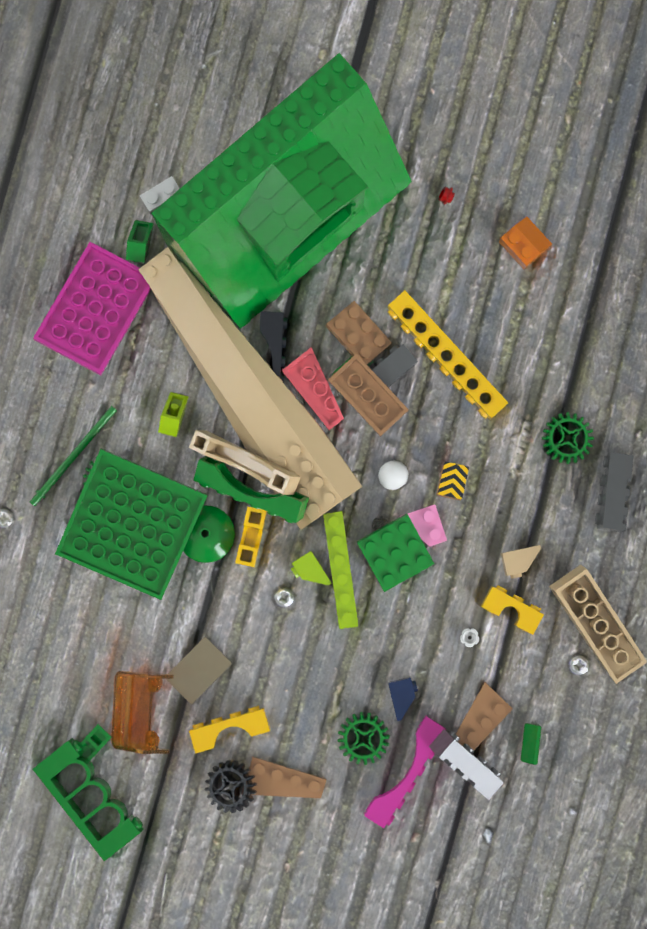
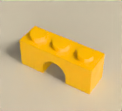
[235,506,267,567]
[480,585,544,635]

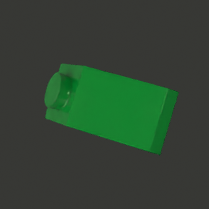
[126,220,154,263]

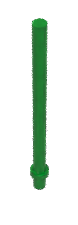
[30,406,117,506]

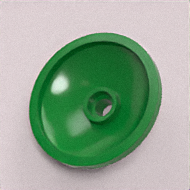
[183,505,235,563]

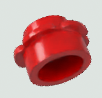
[438,186,455,205]

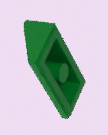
[520,723,542,765]

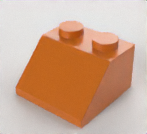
[499,217,552,269]

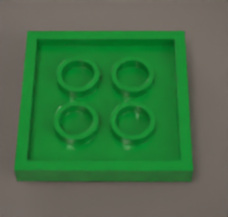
[356,514,434,592]

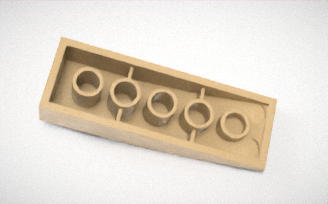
[549,565,647,684]

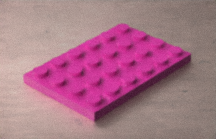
[33,242,151,376]

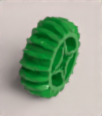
[542,412,594,464]
[337,712,390,765]

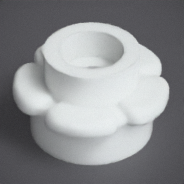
[460,628,479,647]

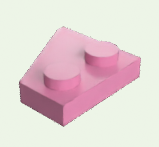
[400,505,447,547]

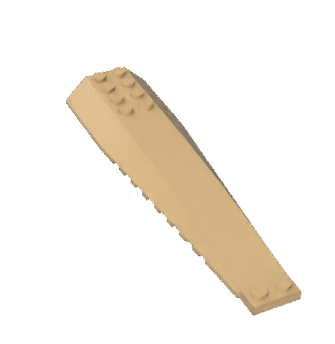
[138,247,363,530]

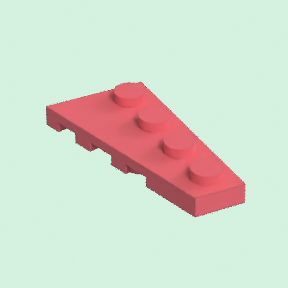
[282,347,344,431]

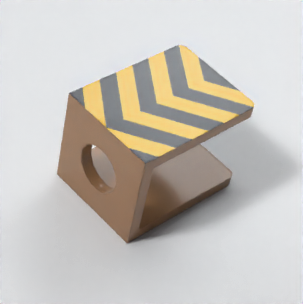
[436,461,469,500]

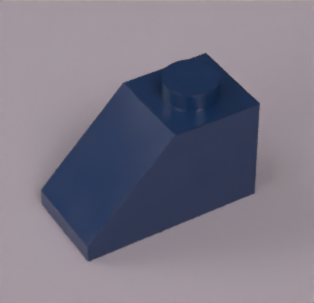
[388,677,418,721]

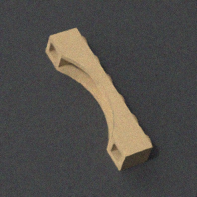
[189,430,301,495]

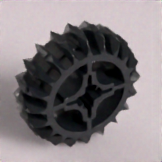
[205,760,257,813]

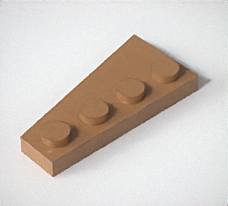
[455,682,513,750]
[241,756,327,798]

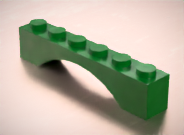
[193,456,309,523]

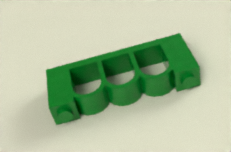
[32,737,144,861]

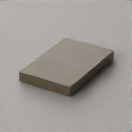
[164,636,232,705]

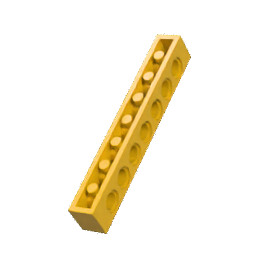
[387,290,508,420]

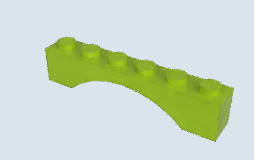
[323,511,359,629]

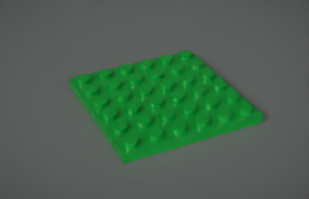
[55,448,208,600]

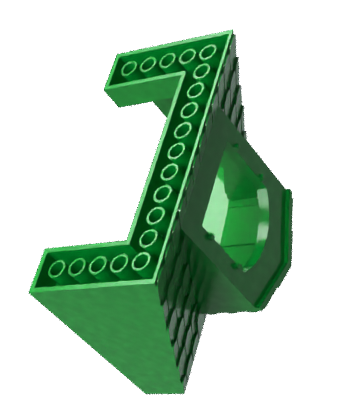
[152,53,412,329]

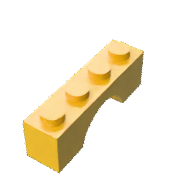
[189,705,271,754]

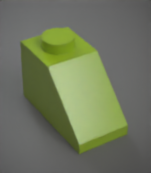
[158,392,189,437]
[291,551,332,585]

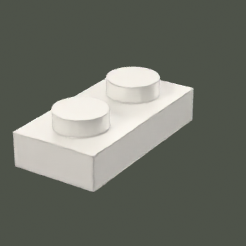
[140,176,180,213]

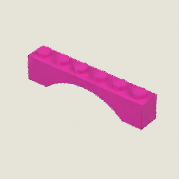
[364,715,446,828]

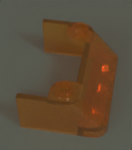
[111,671,174,754]

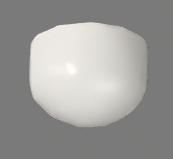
[378,460,409,490]

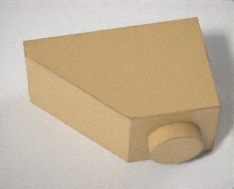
[501,545,541,579]

